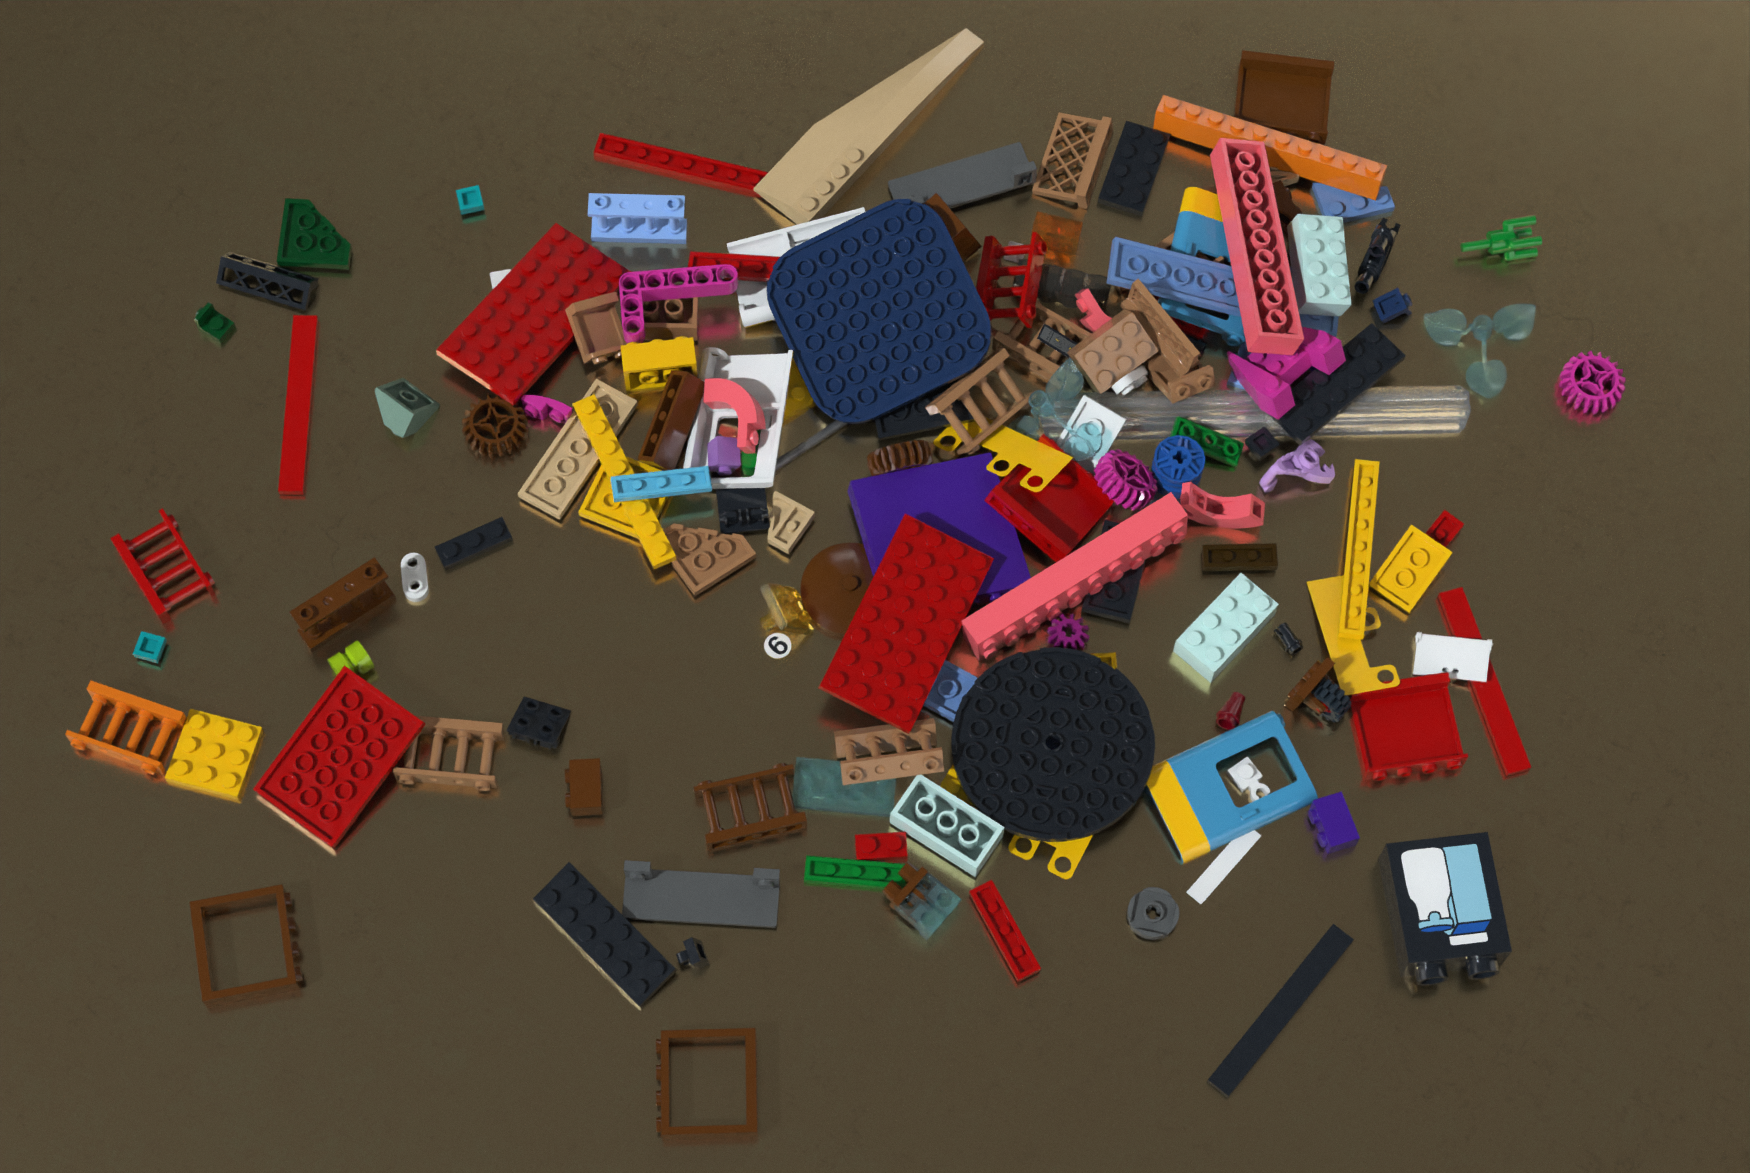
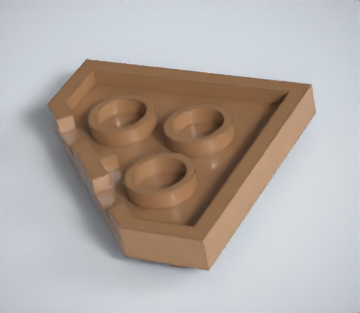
[663,523,756,596]

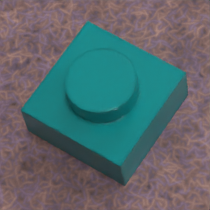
[456,185,485,215]
[133,631,167,663]

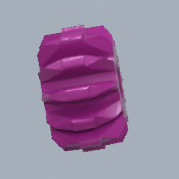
[1047,613,1090,651]

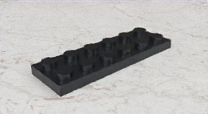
[1270,323,1406,446]
[533,862,677,1007]

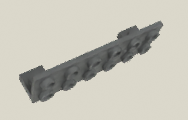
[888,142,1037,208]
[622,860,780,928]

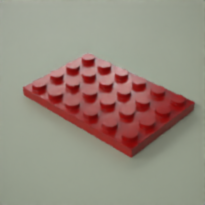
[253,666,426,849]

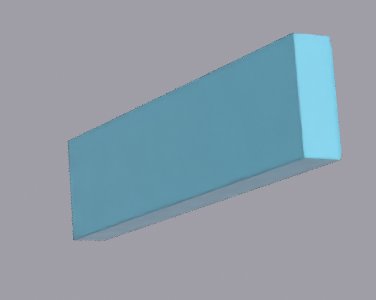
[610,466,712,502]

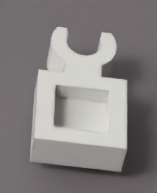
[1226,756,1270,802]

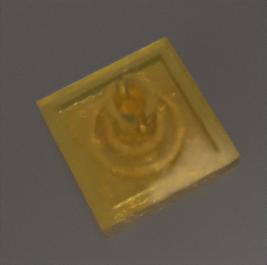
[759,583,814,635]

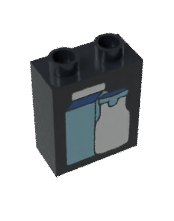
[1378,832,1512,986]

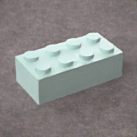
[1287,214,1351,316]
[1173,573,1279,683]
[890,775,1005,877]

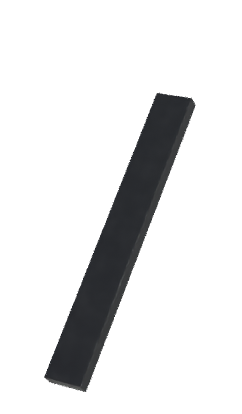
[1207,924,1354,1098]

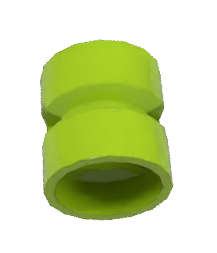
[327,640,375,676]

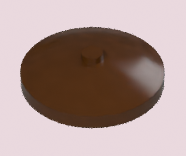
[800,542,873,638]

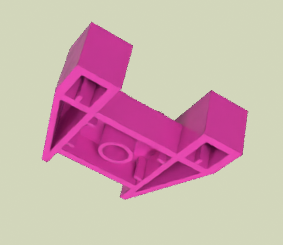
[1227,327,1346,420]

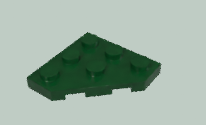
[276,198,352,270]

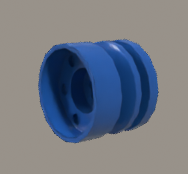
[1151,435,1205,499]

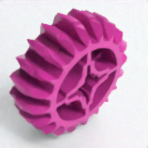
[1559,351,1626,415]
[1094,449,1158,511]

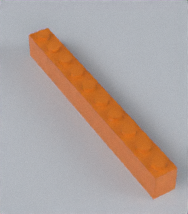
[1153,95,1387,201]

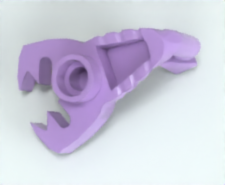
[1259,439,1335,493]

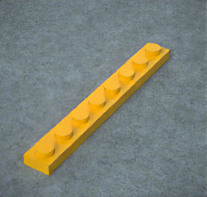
[572,394,677,570]
[1338,459,1380,640]

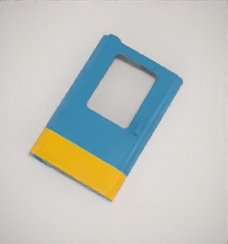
[1158,187,1246,346]
[1144,711,1318,864]

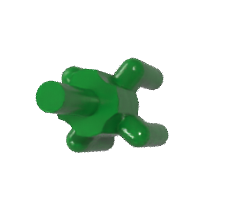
[1460,215,1542,261]

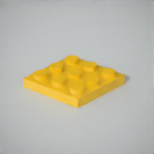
[578,457,668,539]
[165,709,264,800]

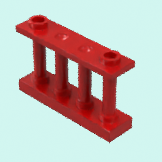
[976,232,1047,328]
[110,508,215,624]

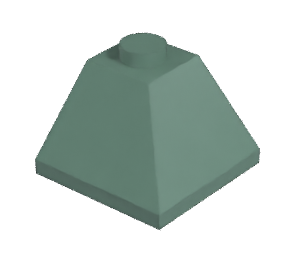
[375,378,440,438]

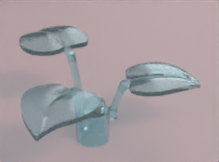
[1424,304,1536,398]
[1008,358,1103,461]

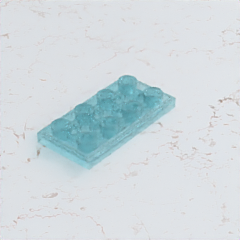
[792,757,896,817]

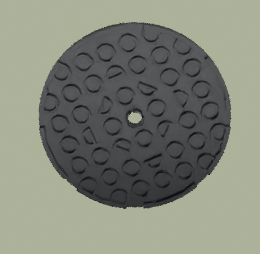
[951,647,1155,842]

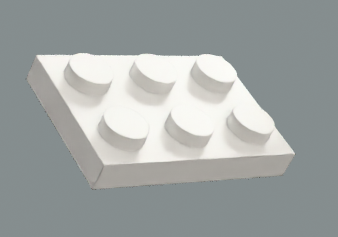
[1056,395,1127,475]

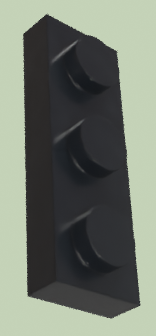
[434,517,513,571]

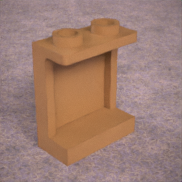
[565,291,627,365]
[1145,352,1216,404]

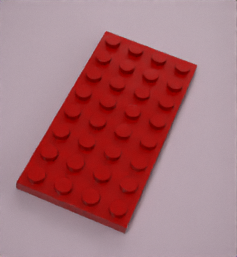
[436,223,631,406]
[818,513,994,734]

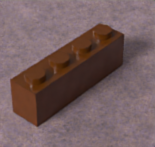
[637,370,705,471]

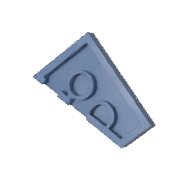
[1312,183,1395,223]

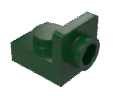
[194,302,236,344]

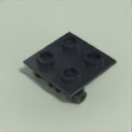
[716,488,770,534]
[507,696,571,750]

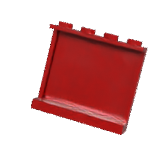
[984,434,1115,562]
[1347,672,1468,781]

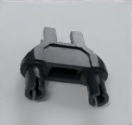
[1354,218,1401,294]

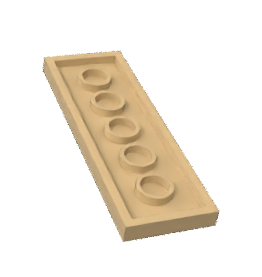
[518,379,638,520]

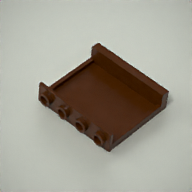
[1234,50,1335,145]

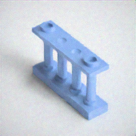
[588,193,687,244]

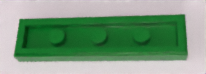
[804,855,907,889]

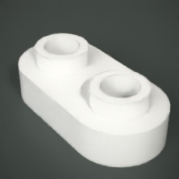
[1111,365,1149,396]
[401,553,429,602]

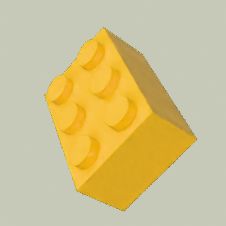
[620,336,698,393]

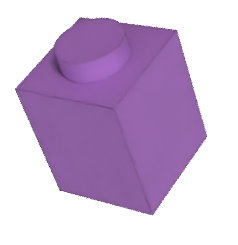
[707,436,741,476]

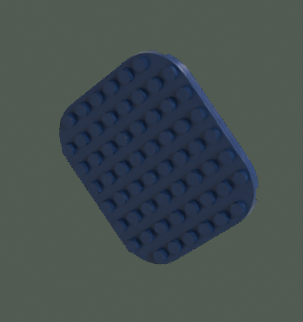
[767,199,992,424]

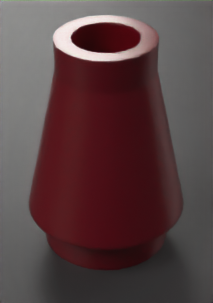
[1216,692,1246,730]

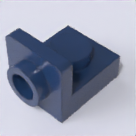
[1372,288,1413,323]

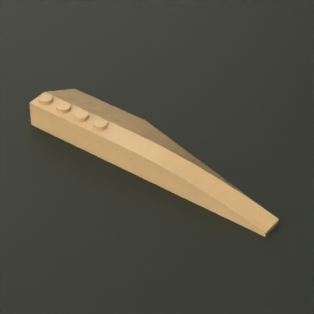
[753,28,984,225]

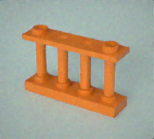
[65,680,187,775]

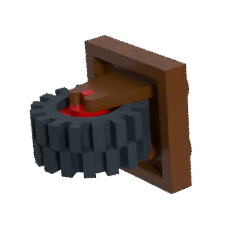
[1285,657,1352,722]

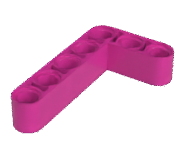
[619,264,738,343]

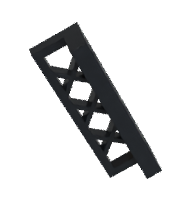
[216,252,319,310]

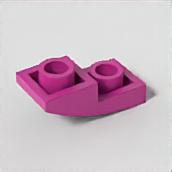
[521,395,573,423]

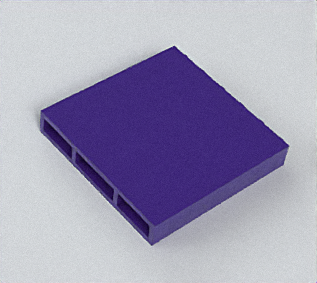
[848,452,1031,609]

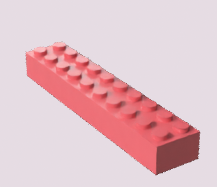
[1210,138,1304,355]
[961,492,1188,662]

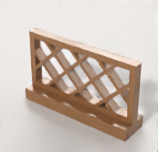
[1032,112,1114,209]
[1120,279,1201,377]

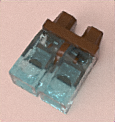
[882,862,962,941]

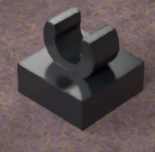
[1245,426,1280,461]
[676,937,710,968]

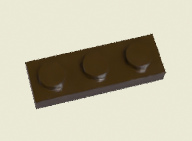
[1202,543,1278,571]

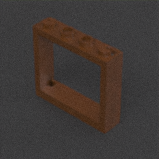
[189,884,303,1008]
[656,1028,758,1140]

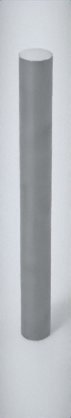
[775,420,848,472]

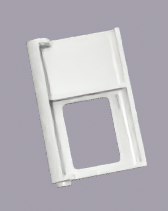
[726,207,866,328]
[683,347,794,489]

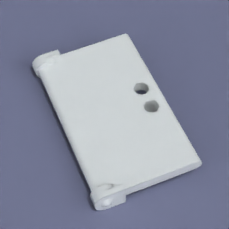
[1413,632,1493,682]

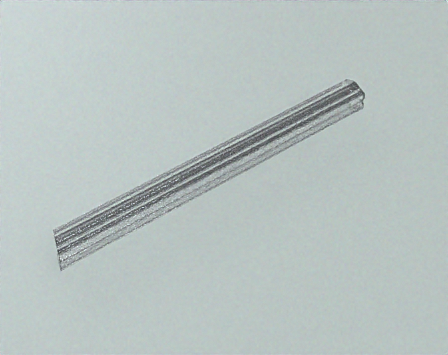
[1039,385,1471,441]

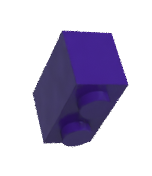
[1308,791,1360,854]

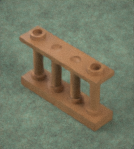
[992,300,1092,396]
[925,348,1037,454]
[393,716,505,791]
[834,718,944,785]

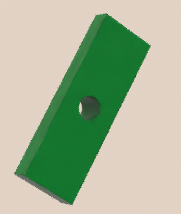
[1170,416,1244,467]

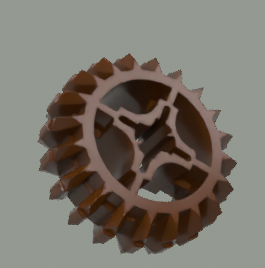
[462,394,528,458]
[867,440,933,476]

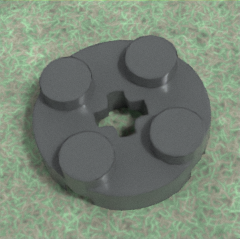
[1127,887,1179,940]

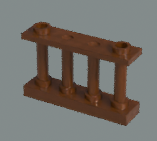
[289,557,396,652]
[693,763,807,851]

